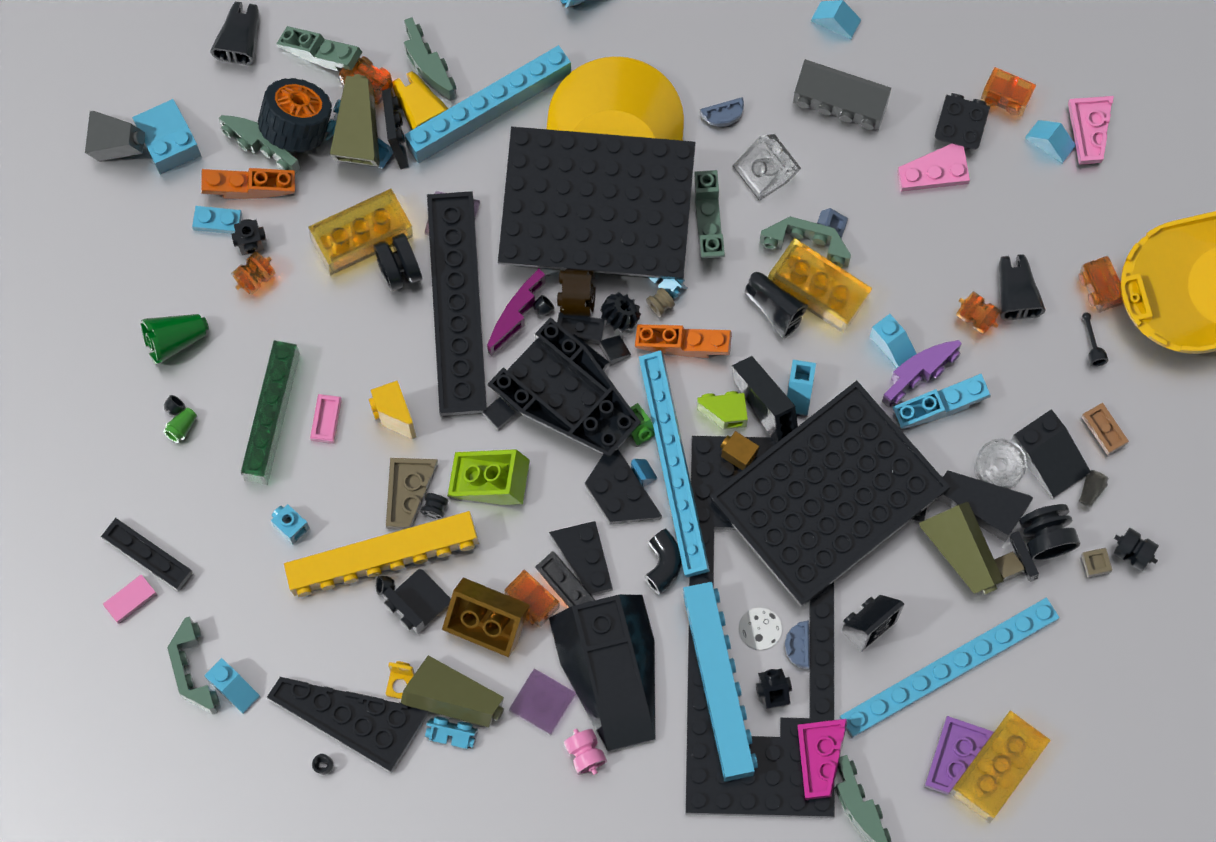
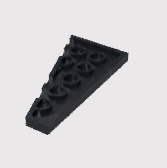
[267,677,430,774]

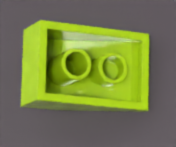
[447,449,530,505]

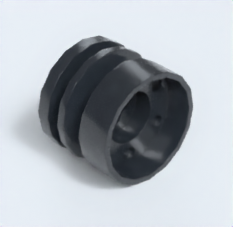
[1019,504,1080,561]

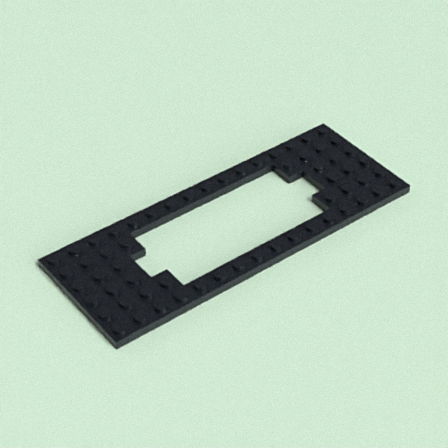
[685,436,835,818]

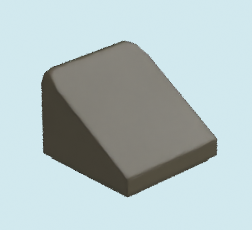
[994,552,1025,583]

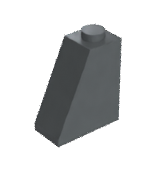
[85,111,145,162]

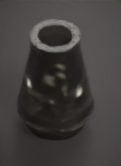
[1079,470,1109,507]

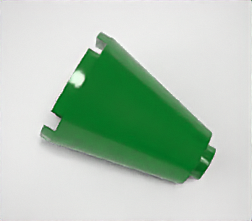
[140,314,209,364]

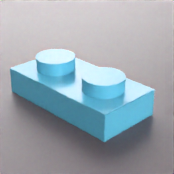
[192,206,242,234]

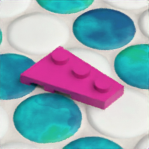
[798,719,848,800]

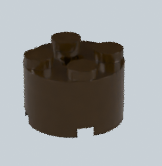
[557,269,596,317]

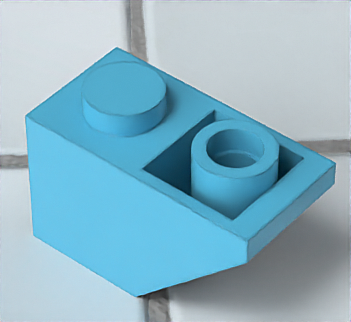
[787,360,816,416]

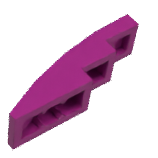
[487,269,546,356]

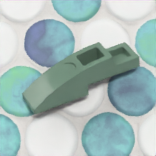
[404,17,457,101]
[276,26,362,71]
[219,115,300,174]
[835,755,891,842]

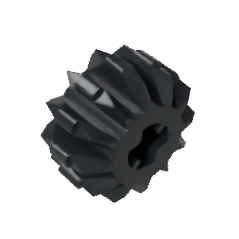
[600,292,641,333]

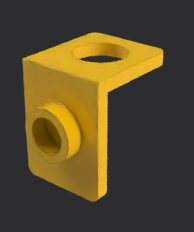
[386,661,415,699]

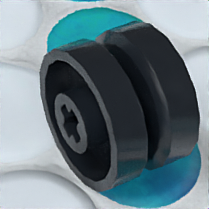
[373,233,422,291]

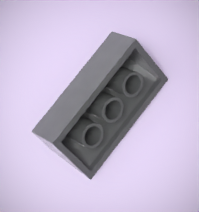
[793,59,891,131]

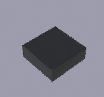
[483,397,516,430]

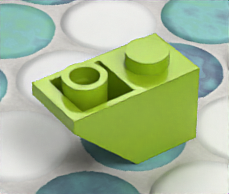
[697,391,748,429]

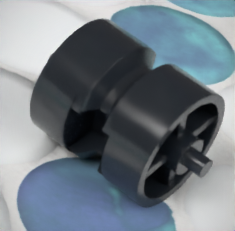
[1113,527,1159,571]

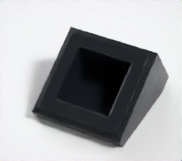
[599,335,631,366]

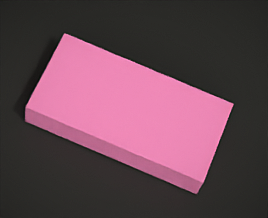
[310,394,342,444]
[103,574,157,624]

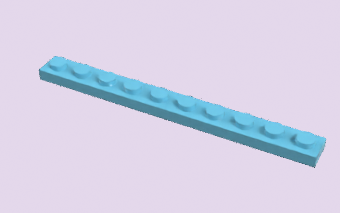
[639,350,710,577]
[839,597,1060,738]

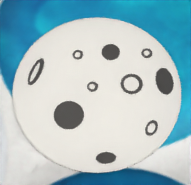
[739,607,782,650]

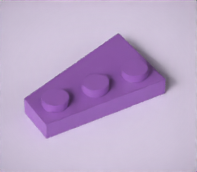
[924,716,994,795]

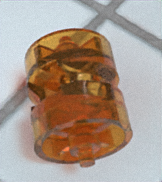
[231,251,276,295]
[956,291,1001,335]

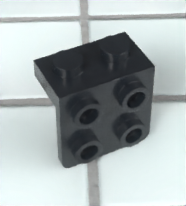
[935,93,990,150]
[383,569,451,634]

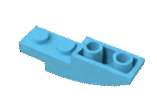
[893,374,991,429]

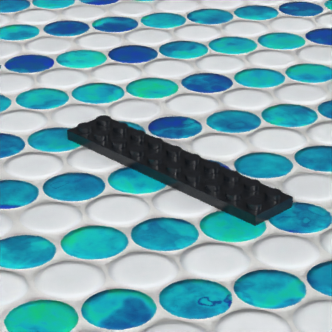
[427,191,487,416]

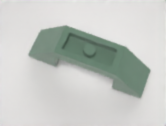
[694,170,725,259]
[759,216,851,268]
[167,616,220,714]

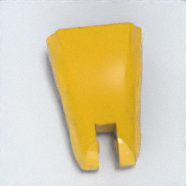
[392,71,448,130]

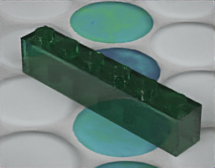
[241,340,300,485]

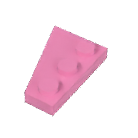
[1068,96,1114,165]
[898,144,970,192]

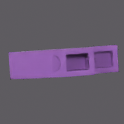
[882,340,962,408]

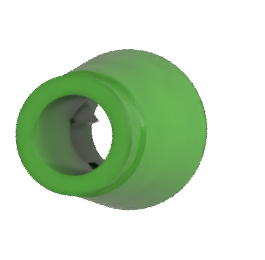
[164,408,197,443]

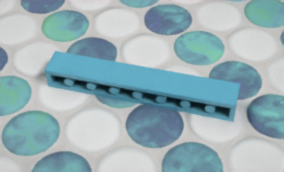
[404,45,571,163]
[683,582,758,782]

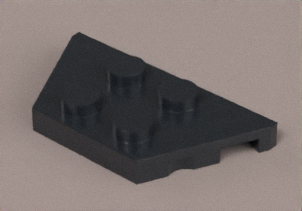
[585,449,662,525]

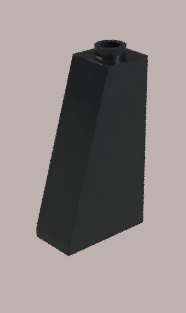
[732,356,798,444]
[938,470,1033,542]

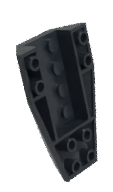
[488,317,641,458]
[549,594,655,752]

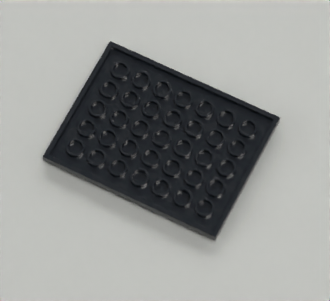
[498,126,696,280]
[710,380,950,607]

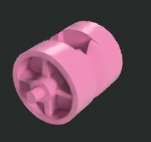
[564,729,607,775]

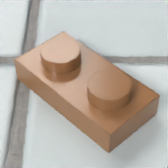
[1081,403,1129,456]

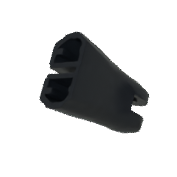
[210,1,259,65]
[998,254,1045,321]
[745,272,808,338]

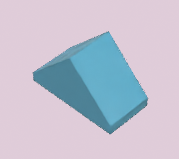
[811,0,861,39]
[1025,120,1076,163]

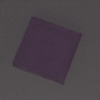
[509,668,576,736]

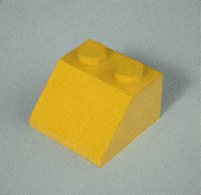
[368,381,416,439]

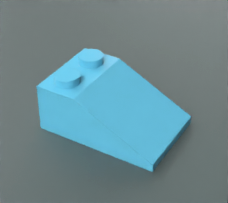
[132,99,201,174]

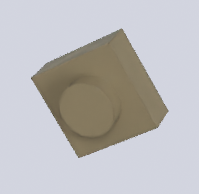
[1081,548,1112,578]

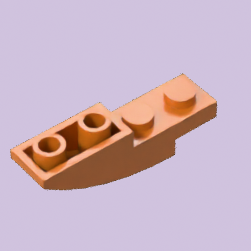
[201,168,295,199]
[635,324,732,358]

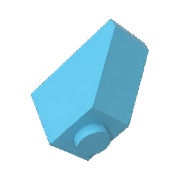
[869,314,917,368]
[204,658,260,714]

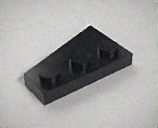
[382,88,409,169]
[549,521,613,596]

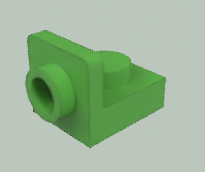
[630,403,655,445]

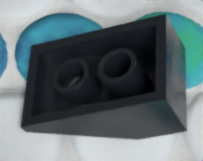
[1010,409,1091,499]
[842,595,904,652]

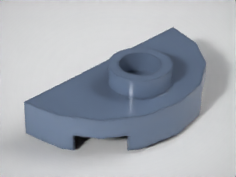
[700,97,744,127]
[784,620,809,670]

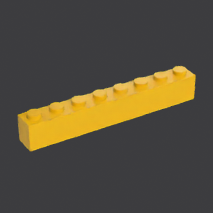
[284,511,479,597]

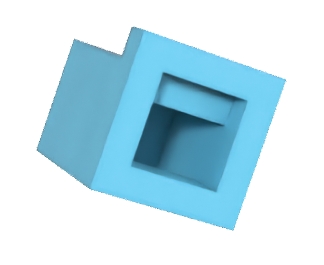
[271,504,310,545]

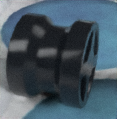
[420,493,448,520]

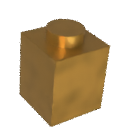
[720,431,759,470]

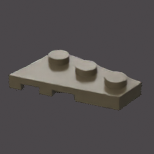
[386,458,438,529]

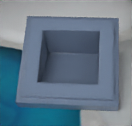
[817,208,848,238]

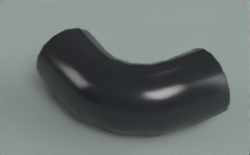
[645,528,682,594]

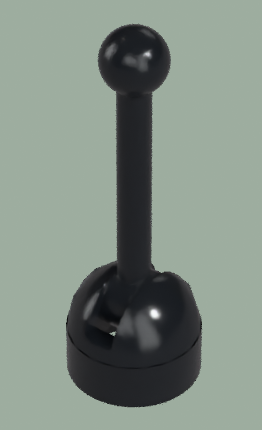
[1082,312,1109,367]

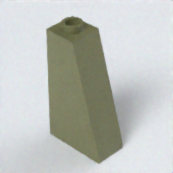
[330,74,380,167]
[919,502,1004,595]
[401,655,504,728]

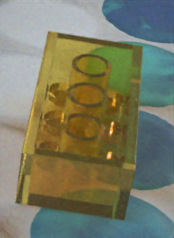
[308,189,413,276]
[768,238,872,333]
[950,710,1051,823]

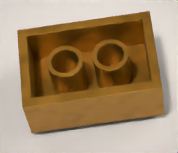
[442,577,530,657]

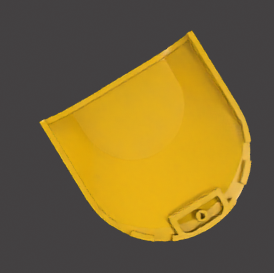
[547,57,684,141]
[1121,211,1216,354]

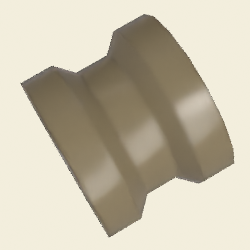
[646,287,675,317]

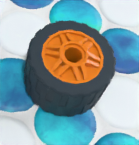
[258,78,332,152]

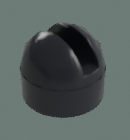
[534,295,554,316]
[164,395,185,416]
[376,576,395,595]
[312,754,334,775]

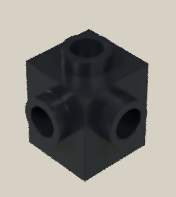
[231,219,266,256]
[755,668,792,709]

